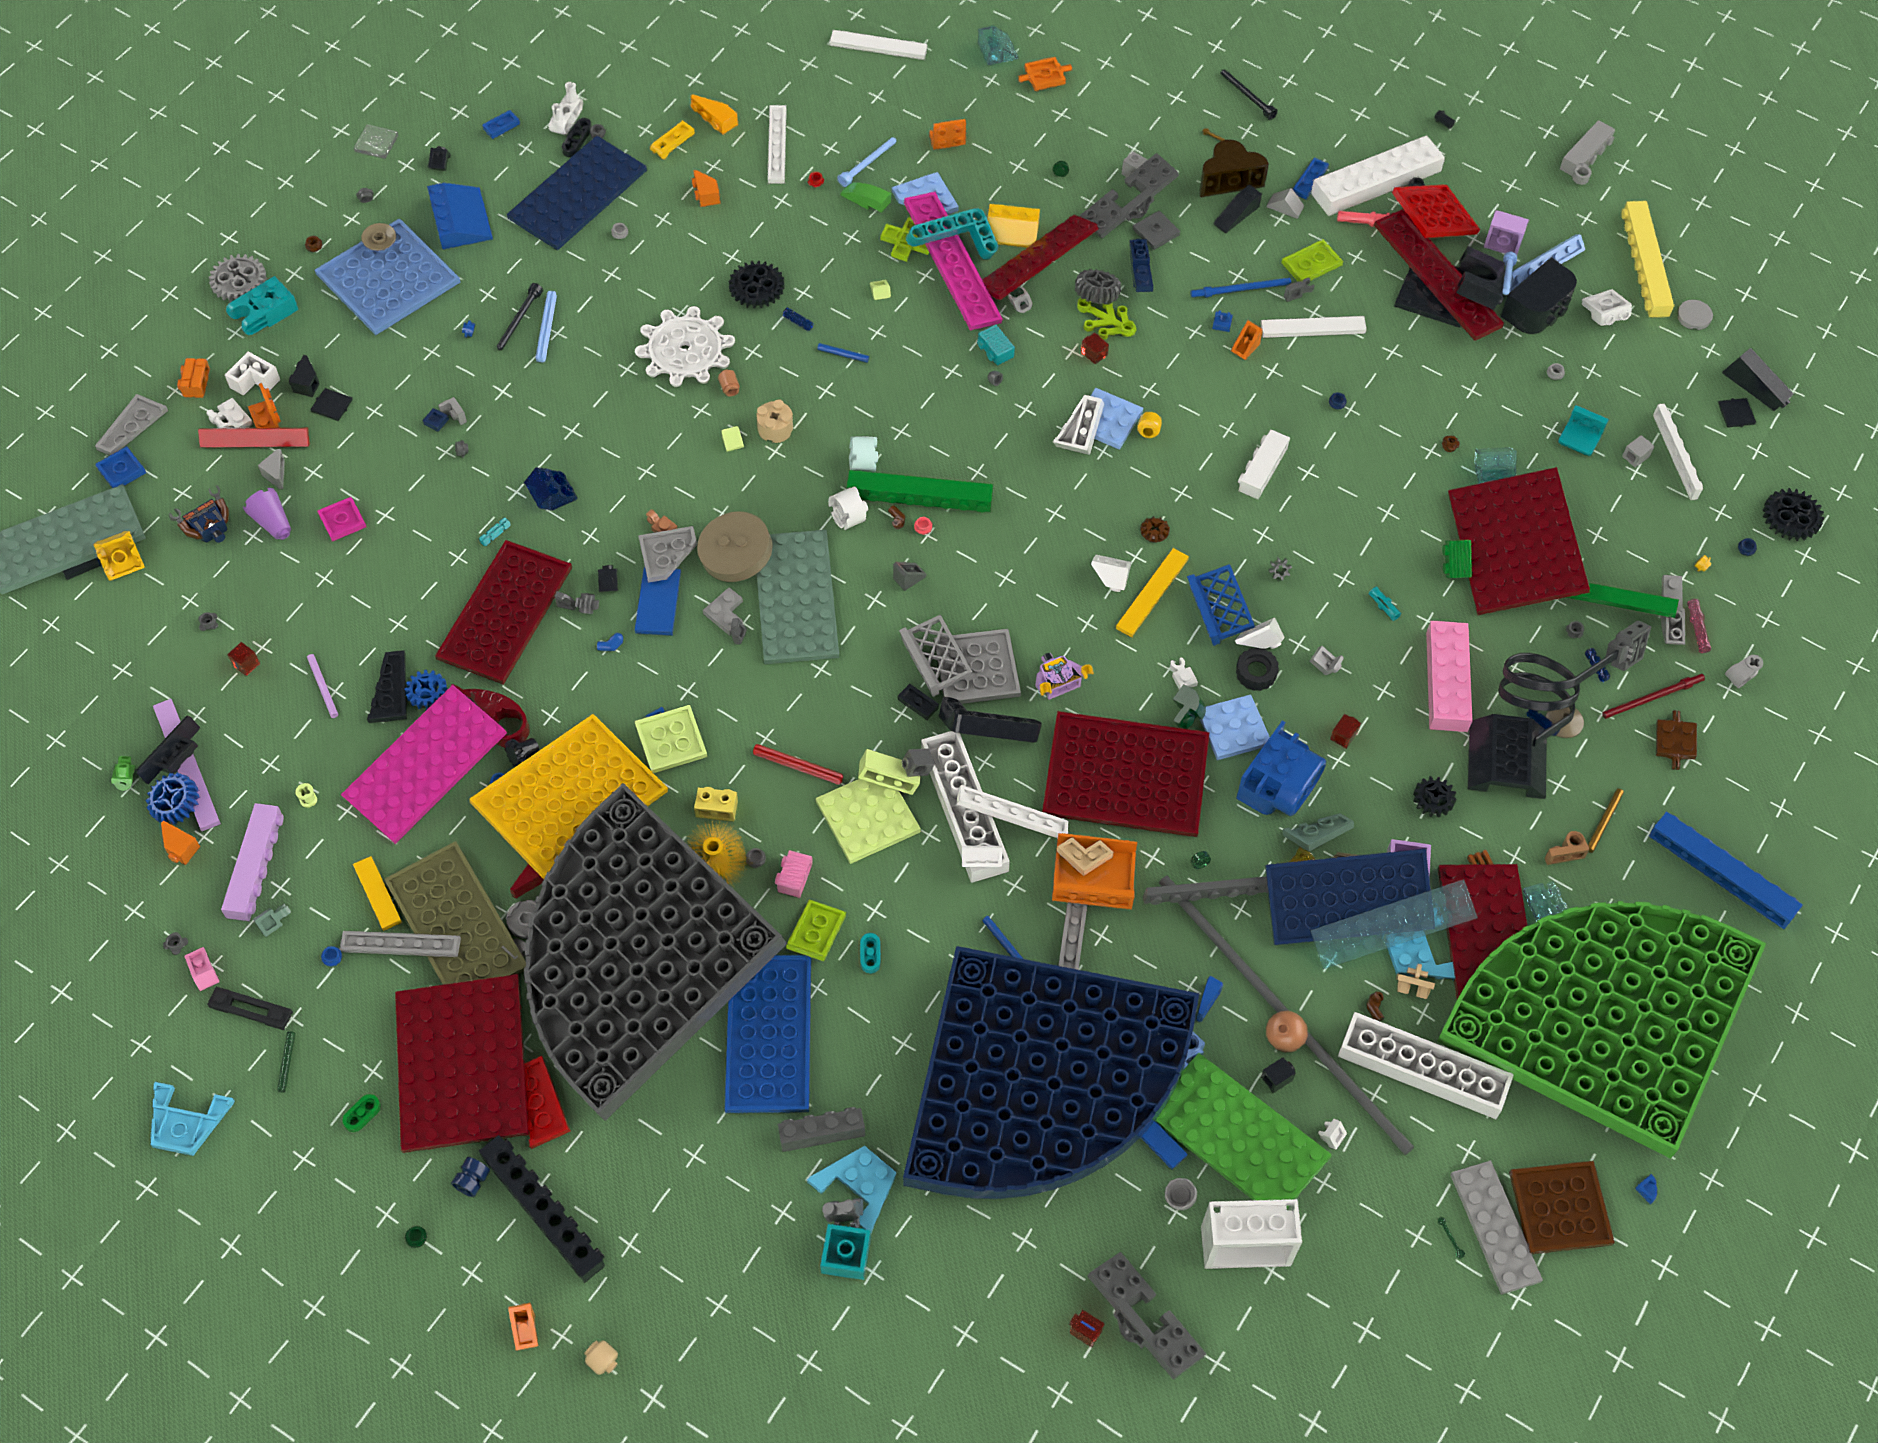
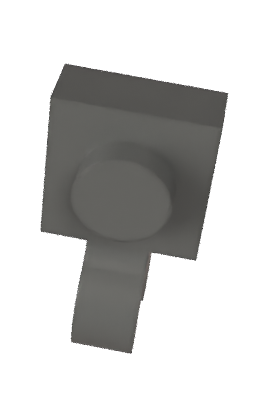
[1284,278,1314,302]

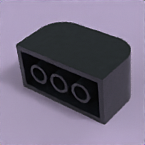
[1500,257,1577,334]

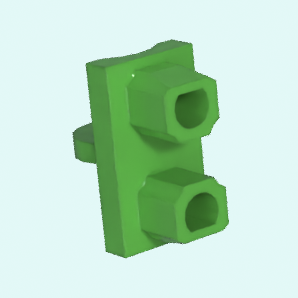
[111,756,136,791]

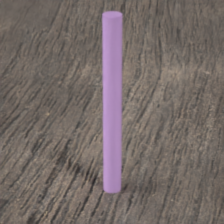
[307,654,338,718]

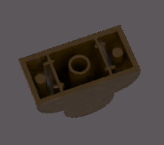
[1199,139,1269,197]

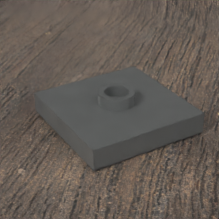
[1133,211,1180,250]

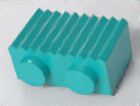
[977,324,1015,365]

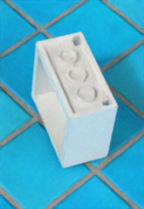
[1201,1199,1302,1269]

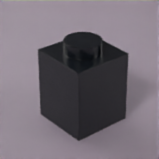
[1261,1057,1296,1093]

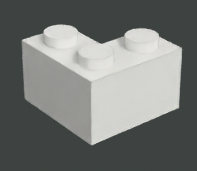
[225,351,280,396]

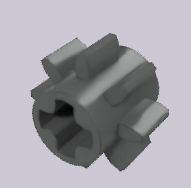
[1268,557,1292,581]
[575,593,599,614]

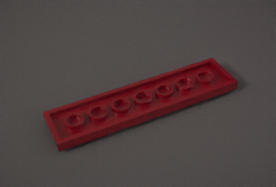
[982,214,1098,300]

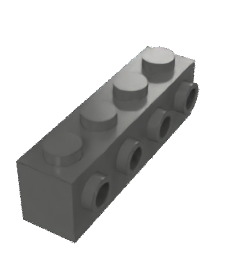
[778,1107,865,1152]

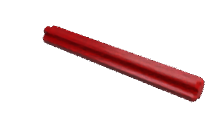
[753,744,844,785]

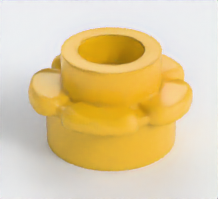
[1694,555,1712,571]

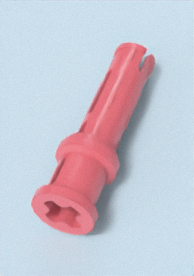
[1337,210,1390,227]

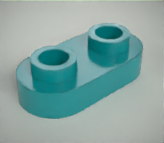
[860,933,881,973]

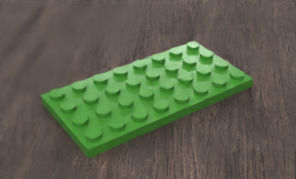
[1155,1053,1331,1208]

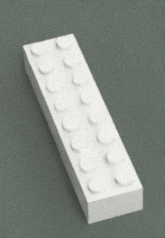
[1311,135,1445,216]
[921,731,1010,883]
[1338,1012,1514,1119]

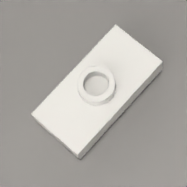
[962,846,1002,867]

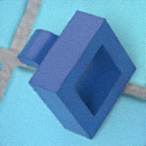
[1212,310,1233,332]

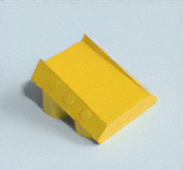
[93,531,145,581]

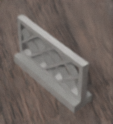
[899,615,973,697]

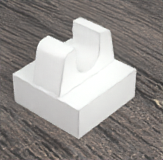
[1318,1119,1347,1150]

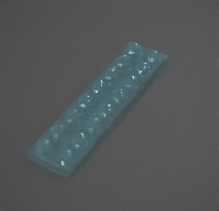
[1310,879,1478,969]

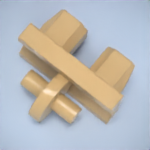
[1396,964,1435,999]

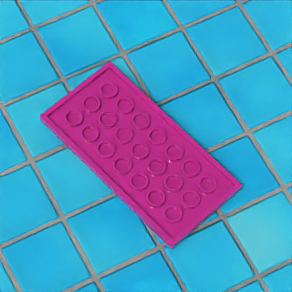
[341,685,507,844]

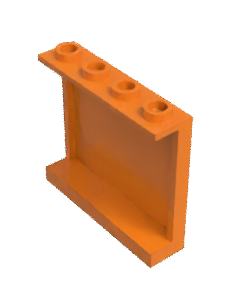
[1052,833,1137,910]

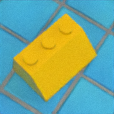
[987,204,1040,248]

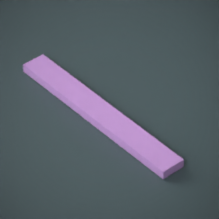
[153,699,221,831]

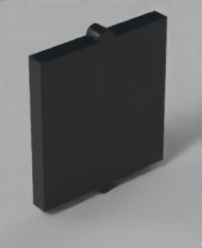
[310,388,353,421]
[1718,398,1756,428]

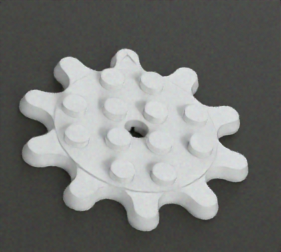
[635,306,735,387]

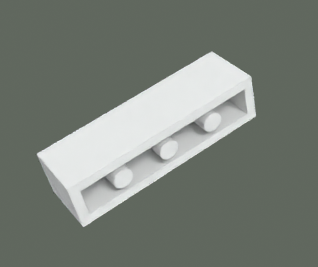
[1238,429,1290,499]

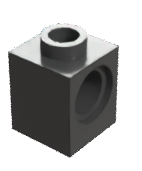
[901,748,935,777]

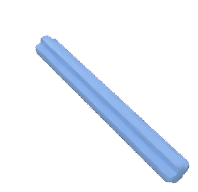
[536,291,557,362]

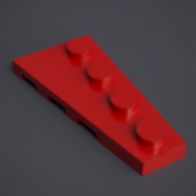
[525,1056,570,1149]

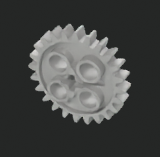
[209,254,267,302]

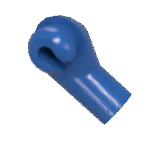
[597,633,624,651]

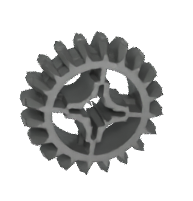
[1075,269,1121,305]

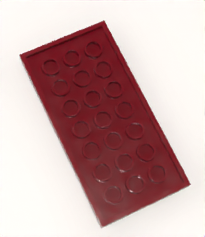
[435,540,572,685]
[1438,864,1528,999]

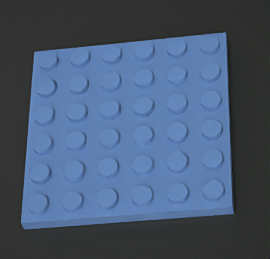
[315,218,461,336]

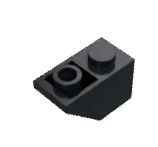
[289,355,320,397]

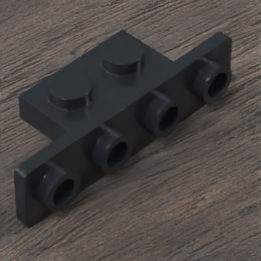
[135,715,200,784]

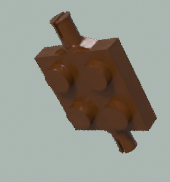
[1656,710,1697,770]

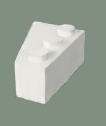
[1053,395,1104,455]

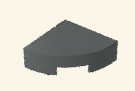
[555,591,576,610]
[731,618,747,644]

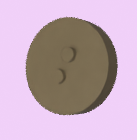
[697,512,773,582]

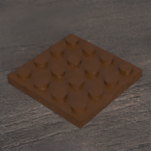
[1509,1161,1615,1254]

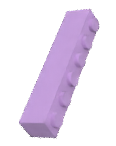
[221,803,284,921]

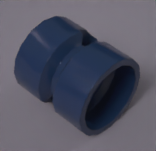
[451,1157,490,1198]

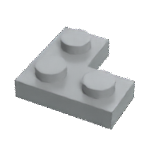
[703,588,743,636]

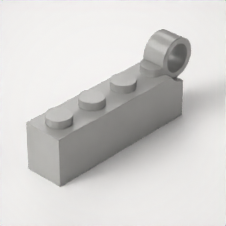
[1560,120,1615,185]

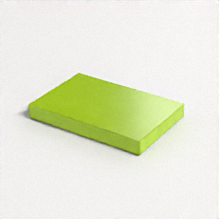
[1281,239,1343,282]
[786,899,846,961]

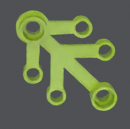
[1077,298,1136,340]

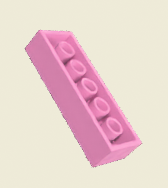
[1426,621,1472,732]

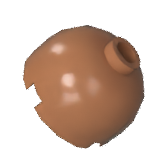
[1266,1011,1308,1053]

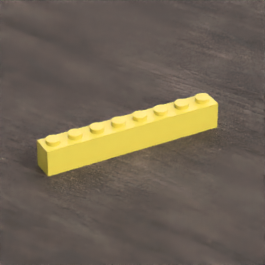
[1621,201,1674,317]

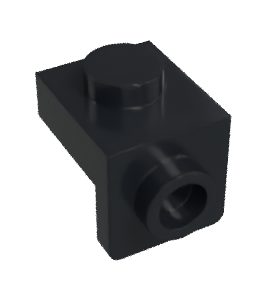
[598,565,618,592]

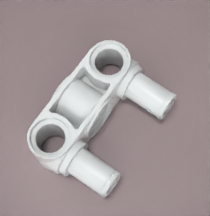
[549,82,583,135]

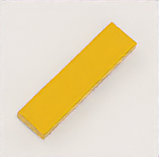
[353,856,402,931]

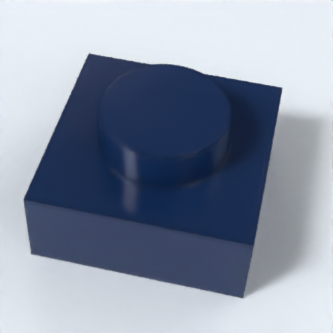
[423,408,449,432]

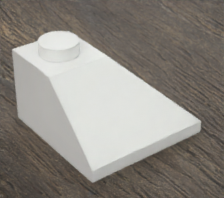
[1091,555,1131,592]
[1235,617,1285,649]

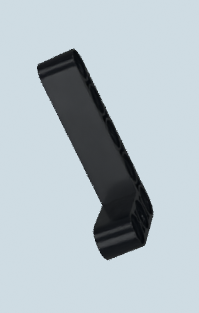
[938,697,1042,742]

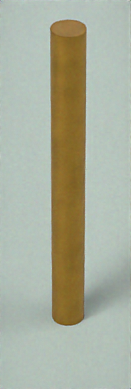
[1588,788,1624,853]

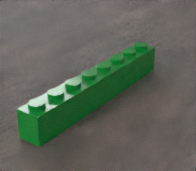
[846,470,993,512]

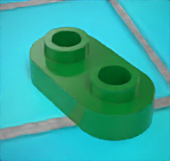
[342,1094,381,1132]

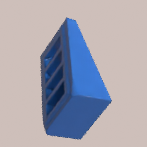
[1197,976,1223,1022]

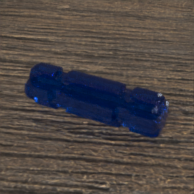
[783,307,813,331]
[1585,648,1611,682]
[1526,709,1561,736]

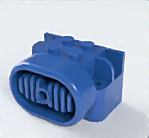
[1236,720,1326,816]

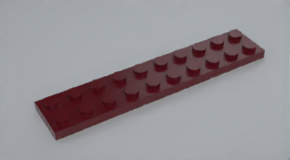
[1374,209,1504,341]

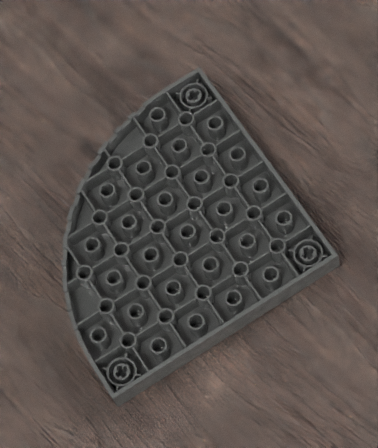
[524,783,787,1121]

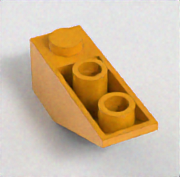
[690,94,738,134]

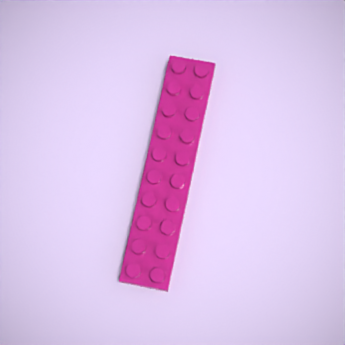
[904,192,1002,330]

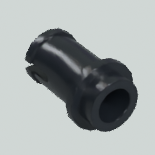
[1434,110,1456,130]

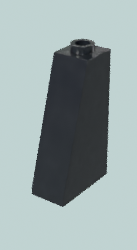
[1722,348,1794,411]

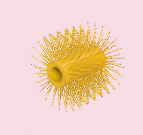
[687,821,747,887]

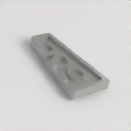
[95,394,168,455]

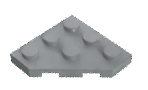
[638,526,697,583]

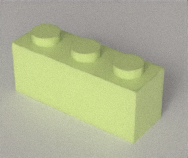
[858,749,920,795]

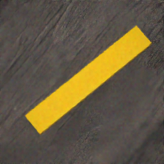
[1116,548,1189,638]

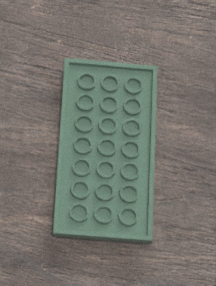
[0,484,146,595]
[757,530,839,664]

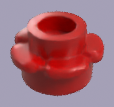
[808,172,824,187]

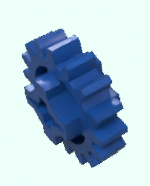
[405,670,448,710]

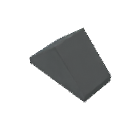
[893,562,927,591]

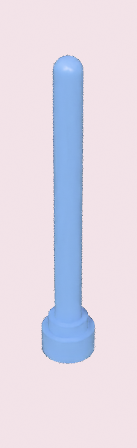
[837,137,896,187]
[1502,252,1517,295]

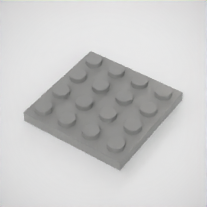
[934,629,1021,704]

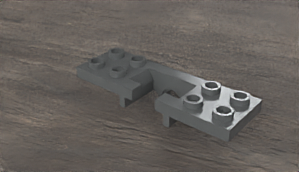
[1080,153,1179,239]
[1087,1252,1206,1380]

